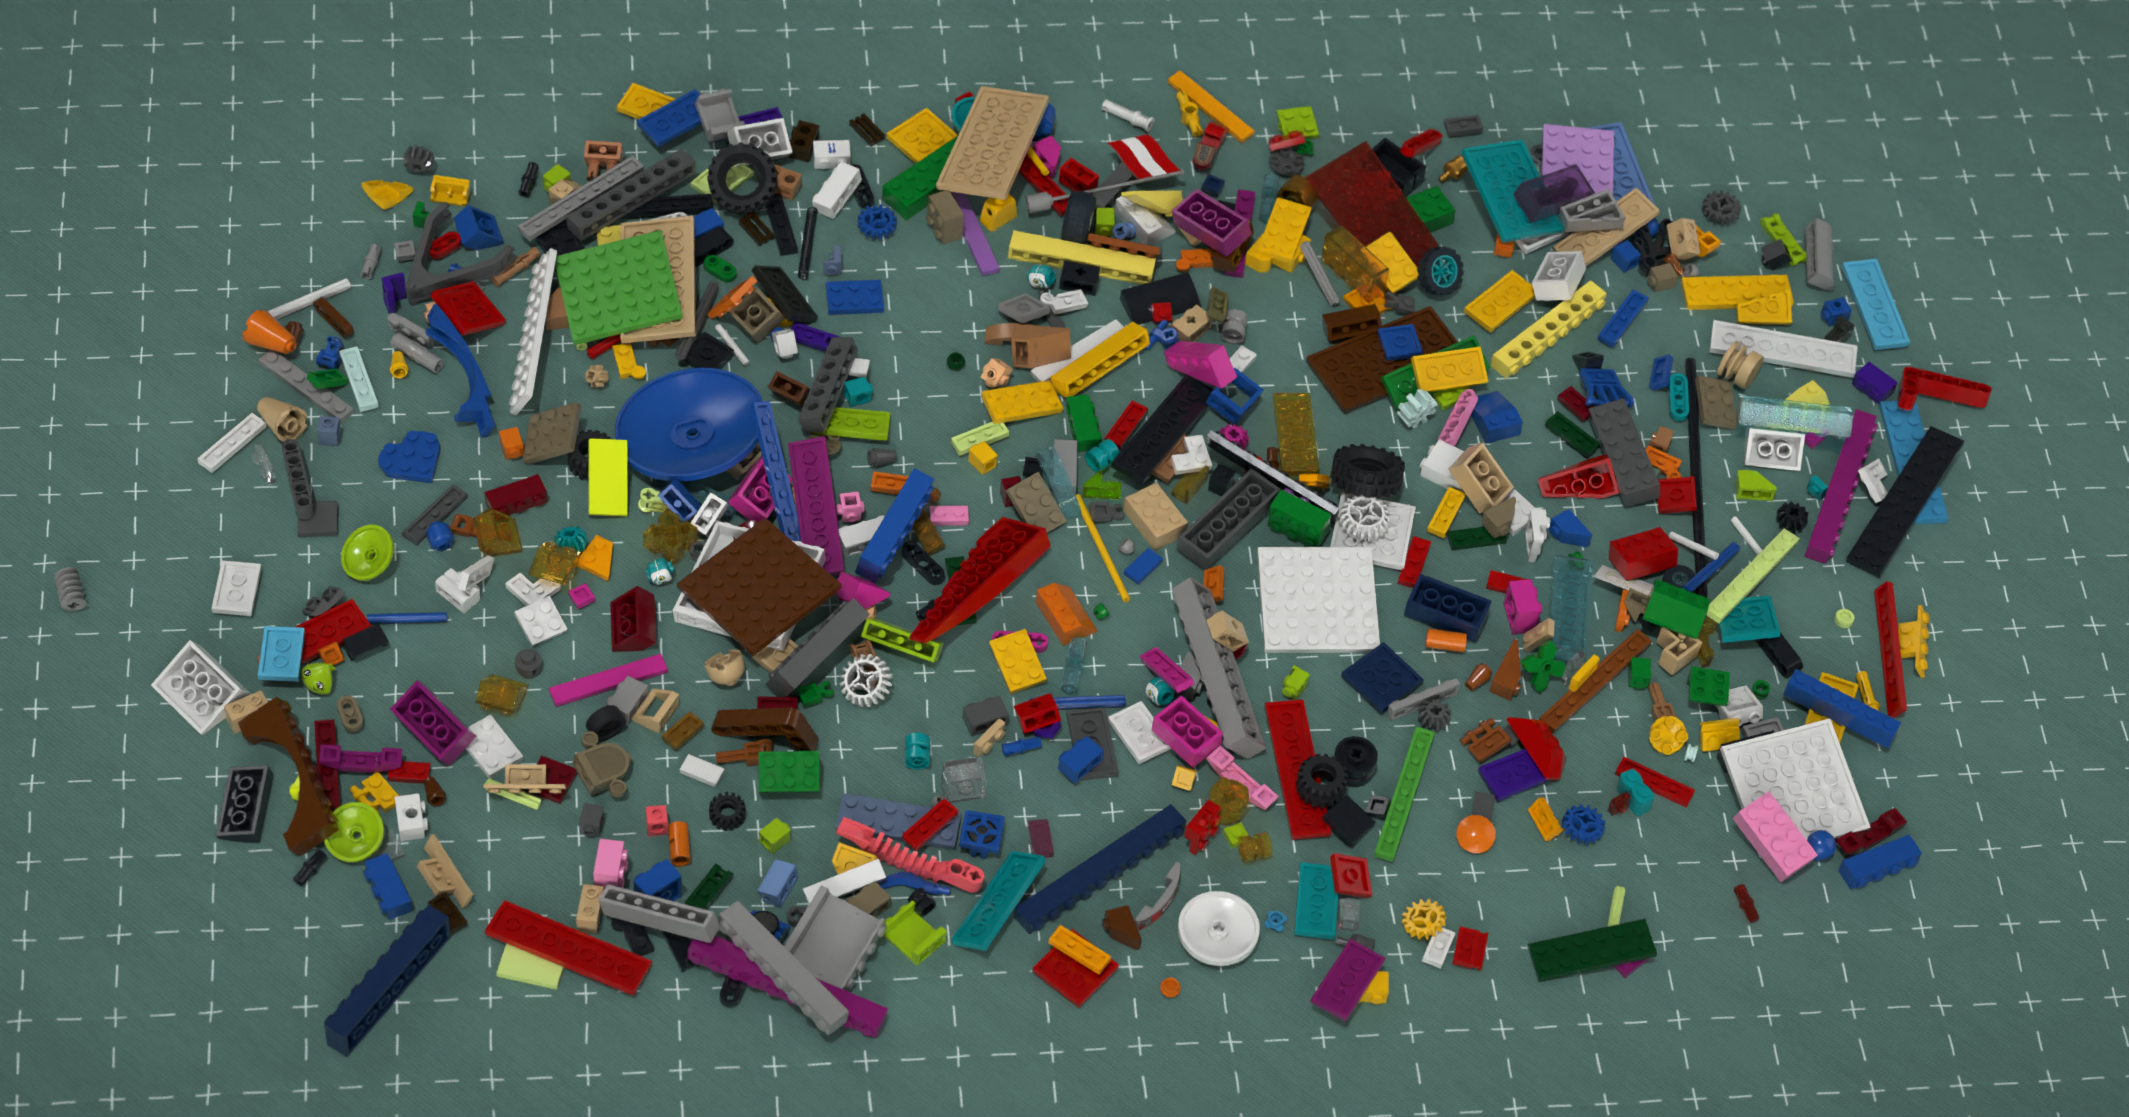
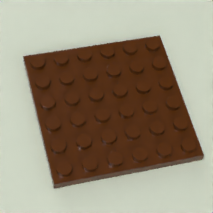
[677,518,842,656]

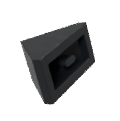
[1572,352,1604,372]

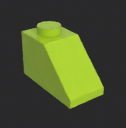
[1734,470,1777,501]

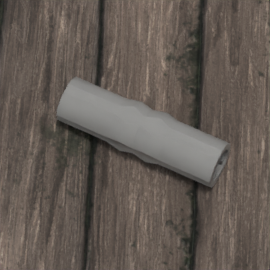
[391,333,444,373]

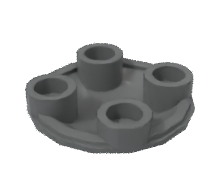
[1269,147,1304,175]

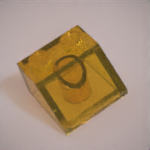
[473,508,523,556]
[528,542,581,585]
[475,674,529,715]

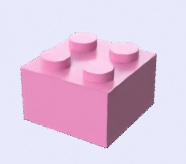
[593,839,628,890]

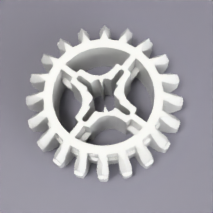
[1339,494,1391,542]
[839,654,892,707]

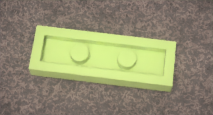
[951,421,1009,456]

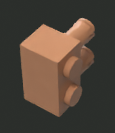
[584,140,624,181]

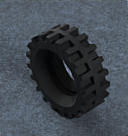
[707,142,778,215]
[1330,444,1405,498]

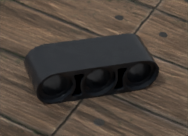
[695,227,734,268]
[1756,632,1803,677]

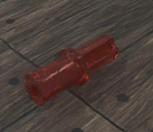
[1733,884,1759,923]

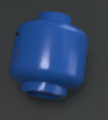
[426,521,454,551]

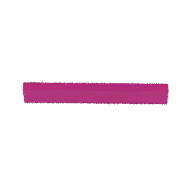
[549,654,668,707]

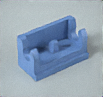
[758,859,799,908]

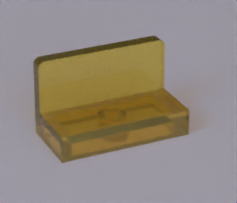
[1171,465,1209,504]

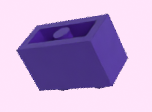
[1852,361,1898,404]

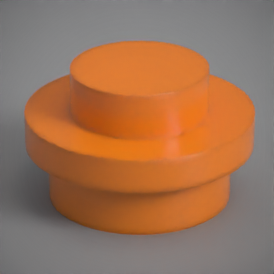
[1160,977,1181,998]

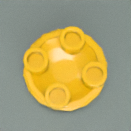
[1649,716,1688,755]

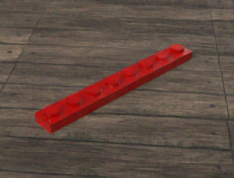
[1874,581,1907,718]

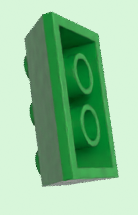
[1642,579,1710,639]

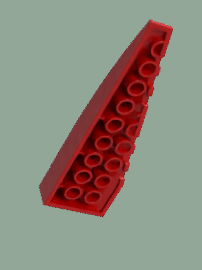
[910,517,1051,644]

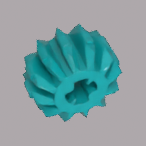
[554,525,588,556]

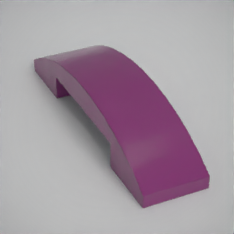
[319,745,402,773]

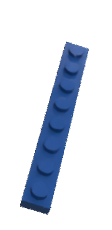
[750,401,801,542]

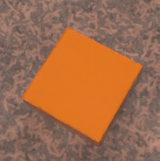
[317,642,344,665]

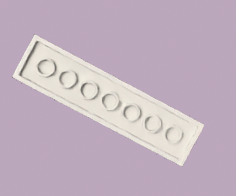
[1709,320,1857,378]

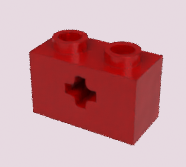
[1014,693,1061,734]

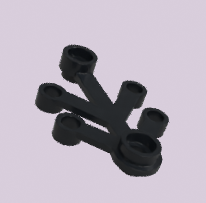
[1631,218,1674,273]

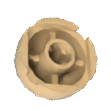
[704,649,745,686]

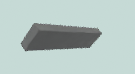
[402,484,468,546]

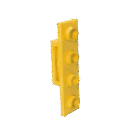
[1898,605,1930,678]

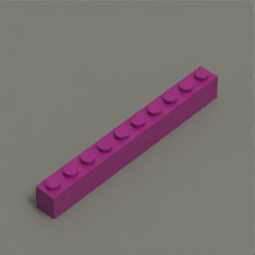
[1804,409,1878,564]
[687,936,888,1038]

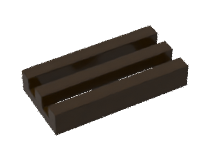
[849,113,885,147]
[738,212,774,247]

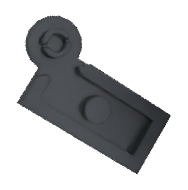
[611,918,654,956]

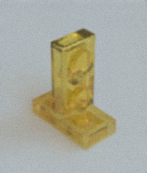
[1698,618,1718,668]

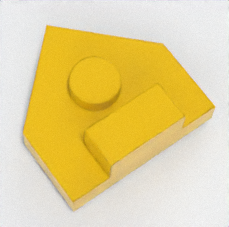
[832,842,877,875]

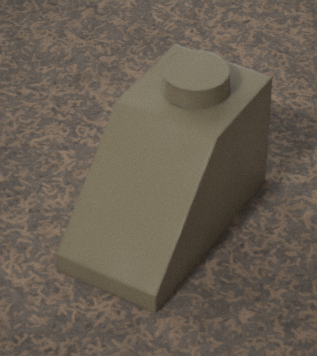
[1481,497,1516,538]

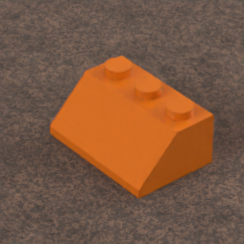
[1035,583,1097,646]

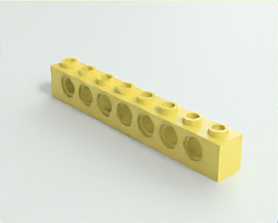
[1490,280,1607,379]

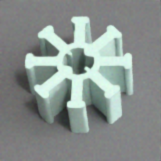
[1397,389,1438,429]

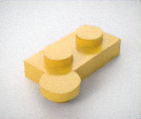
[612,343,646,380]

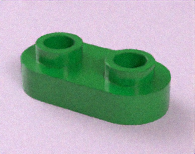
[704,255,737,283]

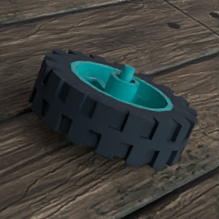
[1417,247,1464,296]

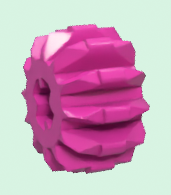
[1219,423,1249,451]

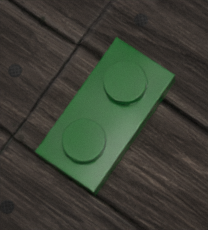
[306,368,348,389]

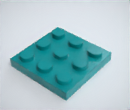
[1718,595,1780,643]

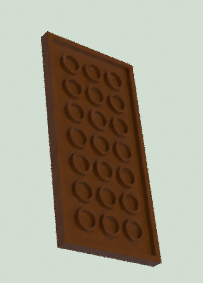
[1306,306,1458,414]

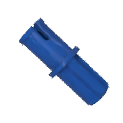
[1002,737,1042,756]

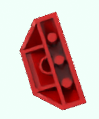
[1506,717,1567,780]

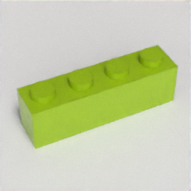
[861,617,944,662]

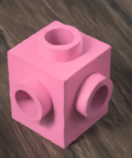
[836,492,864,523]

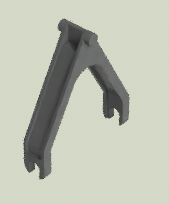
[405,202,516,306]

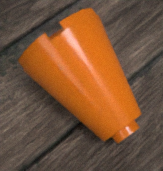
[242,309,296,354]

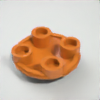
[1456,815,1496,853]

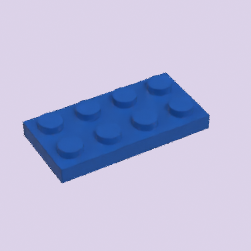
[637,89,702,147]

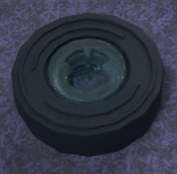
[1662,565,1695,588]

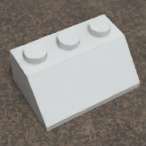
[1115,196,1176,246]
[1744,426,1805,471]

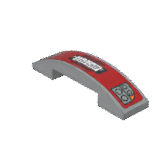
[1135,862,1180,931]

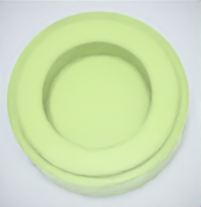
[1834,609,1855,628]

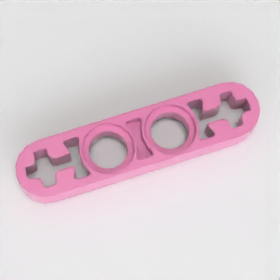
[1438,389,1478,446]

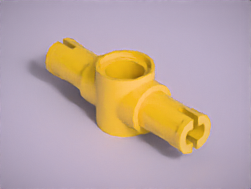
[1176,91,1203,137]

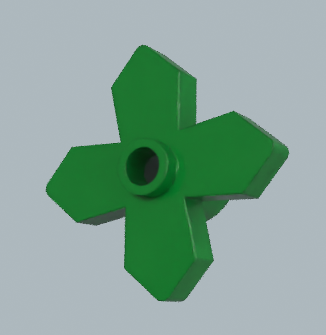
[1520,640,1567,693]

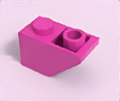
[1033,136,1061,179]

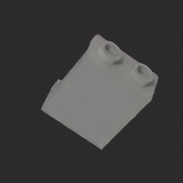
[695,89,745,142]

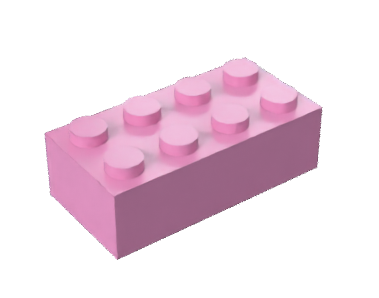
[1733,791,1818,882]

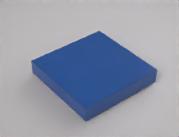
[1377,324,1423,361]

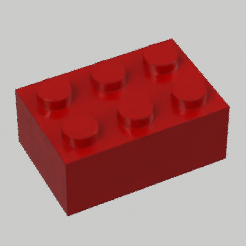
[1609,527,1678,581]

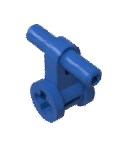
[1145,320,1180,350]
[316,336,344,369]

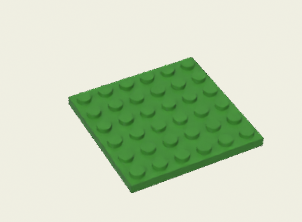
[555,230,683,345]

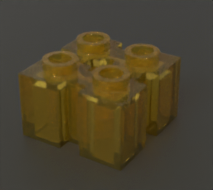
[643,509,698,566]

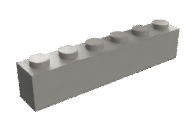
[598,884,720,943]

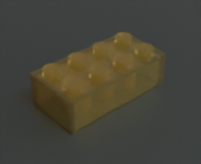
[1321,225,1389,303]

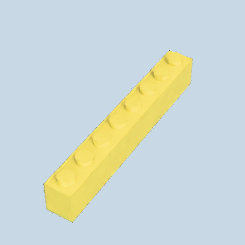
[1008,230,1156,285]

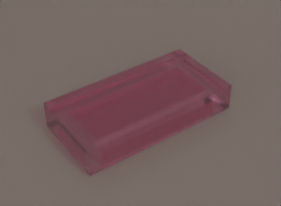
[1027,819,1054,858]

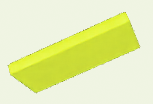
[588,439,627,516]

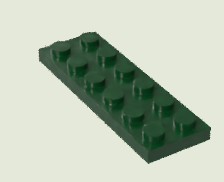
[1528,919,1657,982]

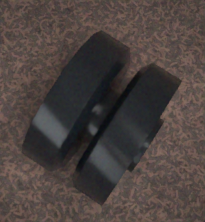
[1334,736,1378,788]

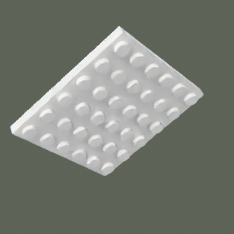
[1257,547,1380,653]
[1720,719,1871,858]

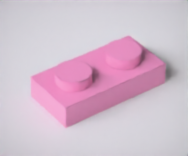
[929,506,969,526]

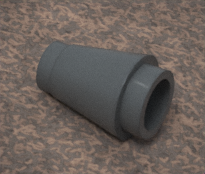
[867,448,896,467]

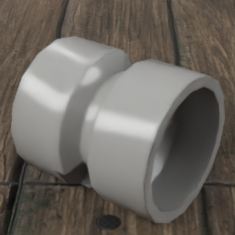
[1221,309,1248,344]

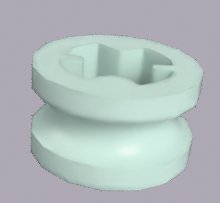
[1684,743,1698,763]

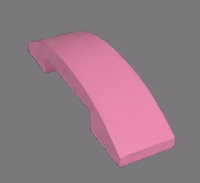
[1207,746,1279,810]

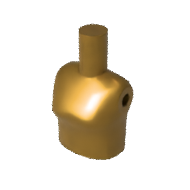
[1438,155,1469,183]

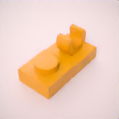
[1527,798,1564,841]

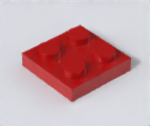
[1658,476,1697,514]
[1330,853,1372,898]

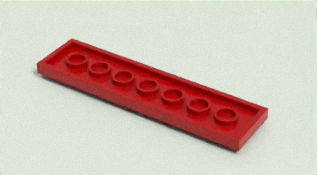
[1264,699,1332,840]
[485,900,652,996]

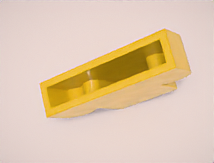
[1245,234,1311,273]

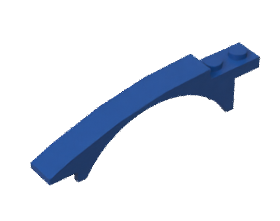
[425,305,495,437]

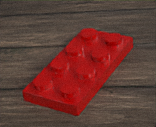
[295,599,371,665]

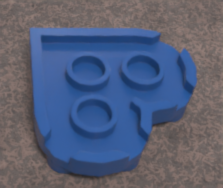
[378,431,439,483]

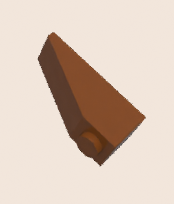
[1489,639,1522,701]

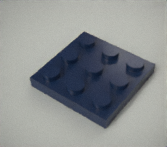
[1341,642,1424,714]

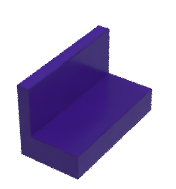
[381,272,406,314]

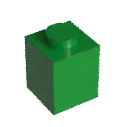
[1628,657,1651,689]

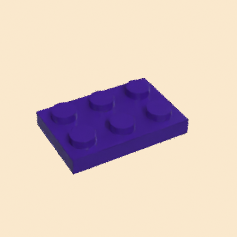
[1478,749,1548,802]

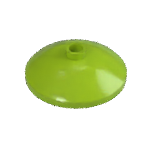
[341,525,394,581]
[324,802,384,863]

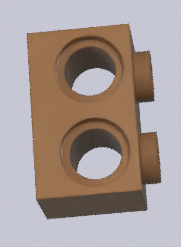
[775,165,802,201]

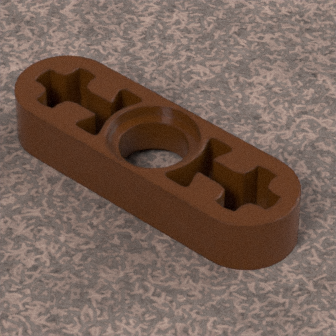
[313,297,354,338]

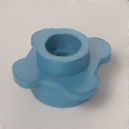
[1264,911,1287,932]

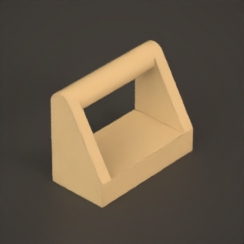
[631,689,679,734]

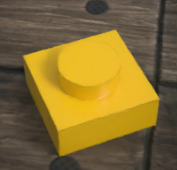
[1172,765,1197,791]

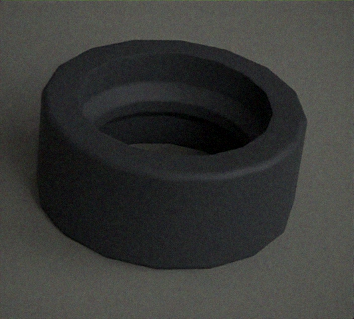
[586,705,626,742]

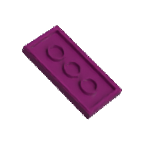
[1310,939,1386,1022]

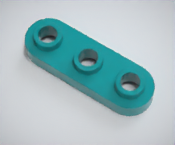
[1668,373,1689,421]

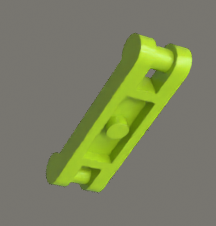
[1760,213,1806,266]

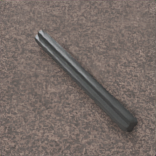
[675,281,719,360]

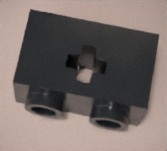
[1059,261,1100,296]

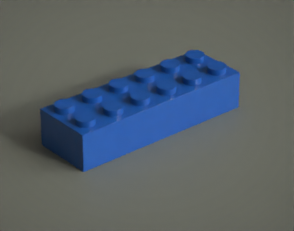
[855,468,935,584]

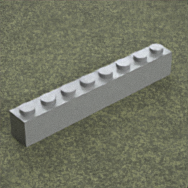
[718,901,849,1036]

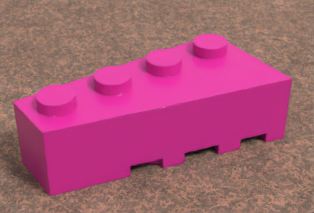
[1164,341,1237,389]

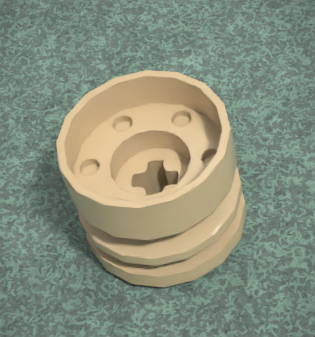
[1717,341,1764,390]

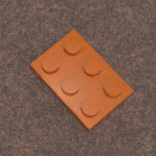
[707,276,757,320]

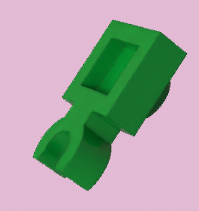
[797,681,834,708]

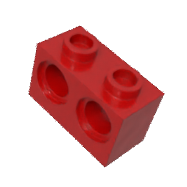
[1058,158,1099,194]

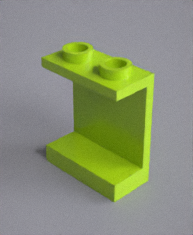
[884,901,947,966]

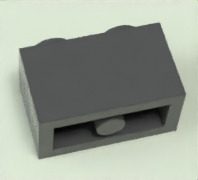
[962,696,1009,737]

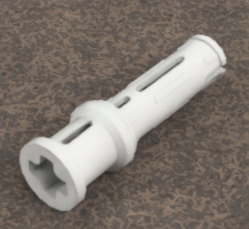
[1102,99,1155,132]

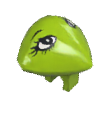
[301,663,336,695]

